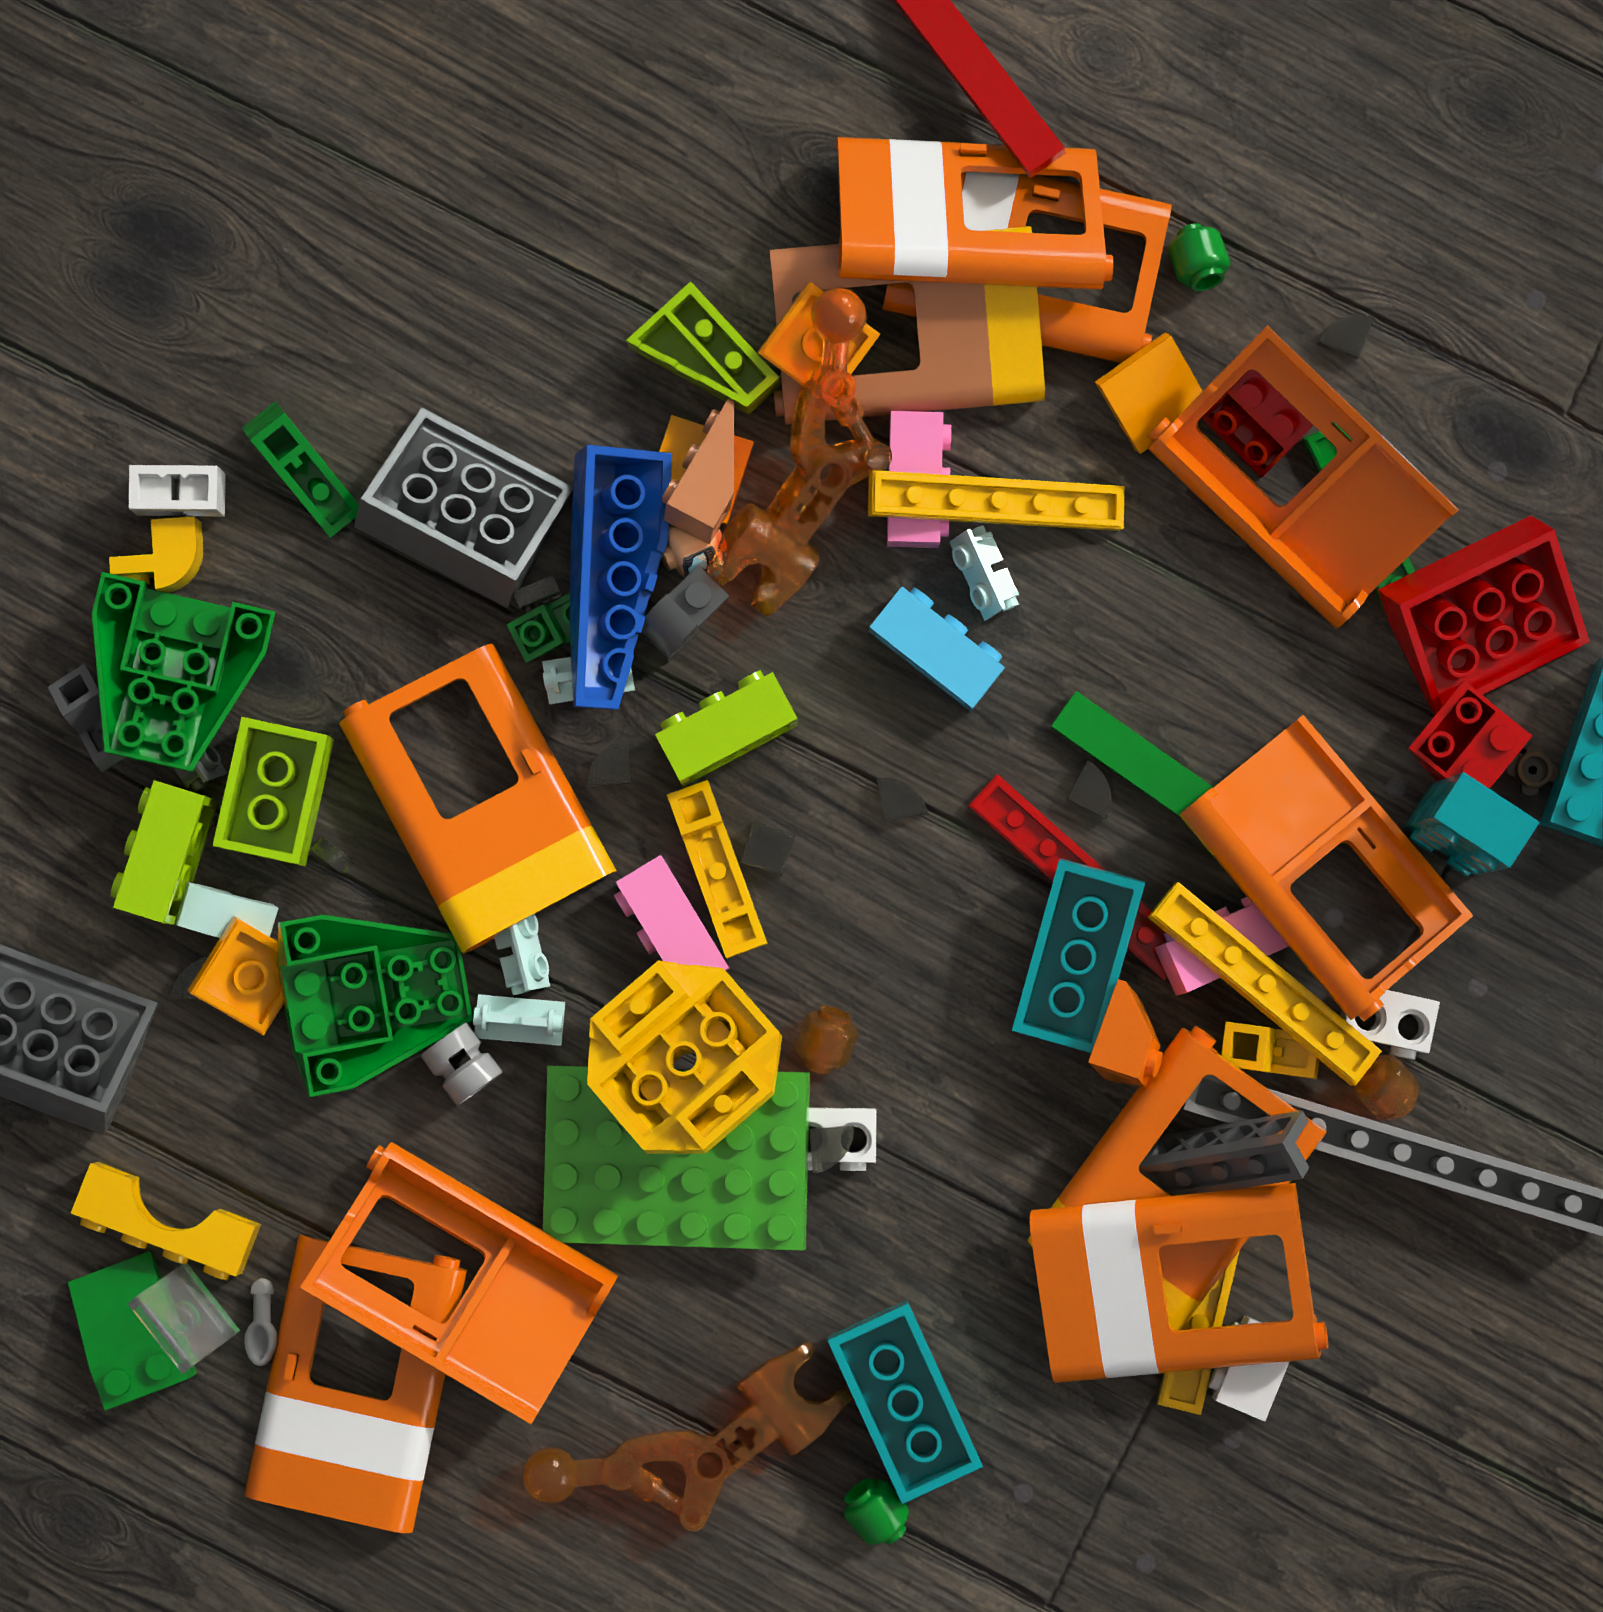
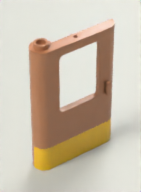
[770,226,1045,425]

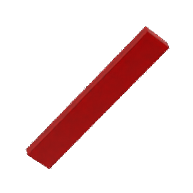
[893,0,1066,178]
[968,774,1167,981]

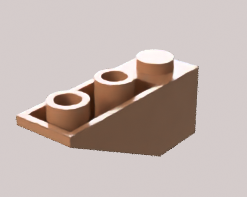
[661,398,734,545]

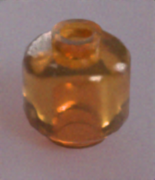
[795,1005,858,1074]
[1353,1055,1419,1120]

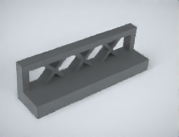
[1139,1110,1309,1196]

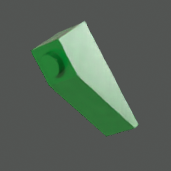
[242,401,359,538]

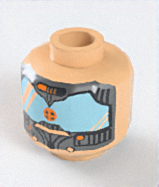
[661,525,726,578]

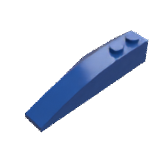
[570,445,672,710]

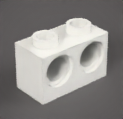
[129,465,226,517]
[1340,990,1440,1060]
[808,1108,876,1171]

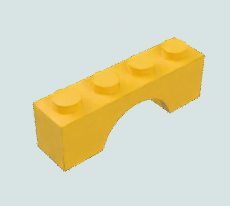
[71,1162,261,1280]

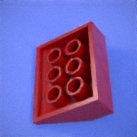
[1378,515,1590,715]

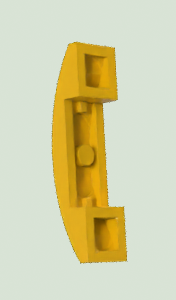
[667,780,768,959]

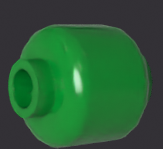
[1168,223,1231,291]
[844,1478,909,1545]

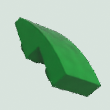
[506,593,571,663]

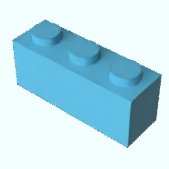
[869,587,1005,712]

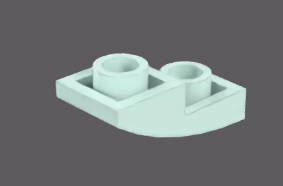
[175,882,278,938]

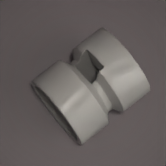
[421,1023,503,1106]

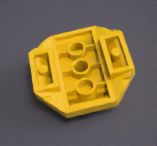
[587,960,782,1154]

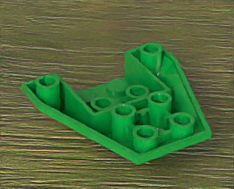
[92,572,276,772]
[277,915,473,1097]

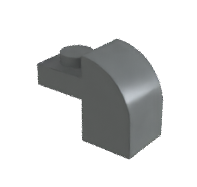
[640,565,730,662]
[48,663,125,772]

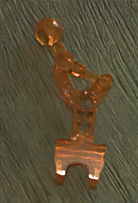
[707,287,892,617]
[522,1339,853,1532]

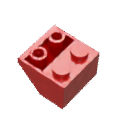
[1201,370,1314,478]
[1407,680,1532,789]

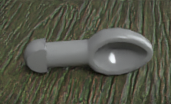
[244,1278,277,1366]

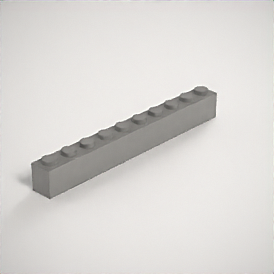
[1181,1075,1603,1236]

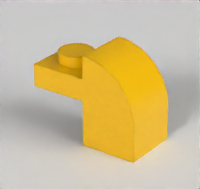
[109,516,203,593]
[1221,1022,1319,1079]

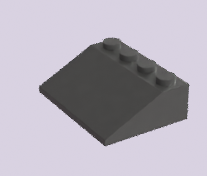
[354,408,573,608]
[0,944,158,1135]

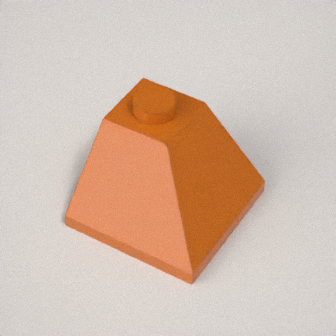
[1088,979,1163,1087]

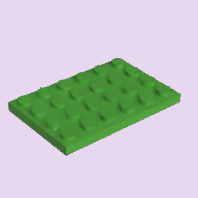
[543,1066,810,1251]

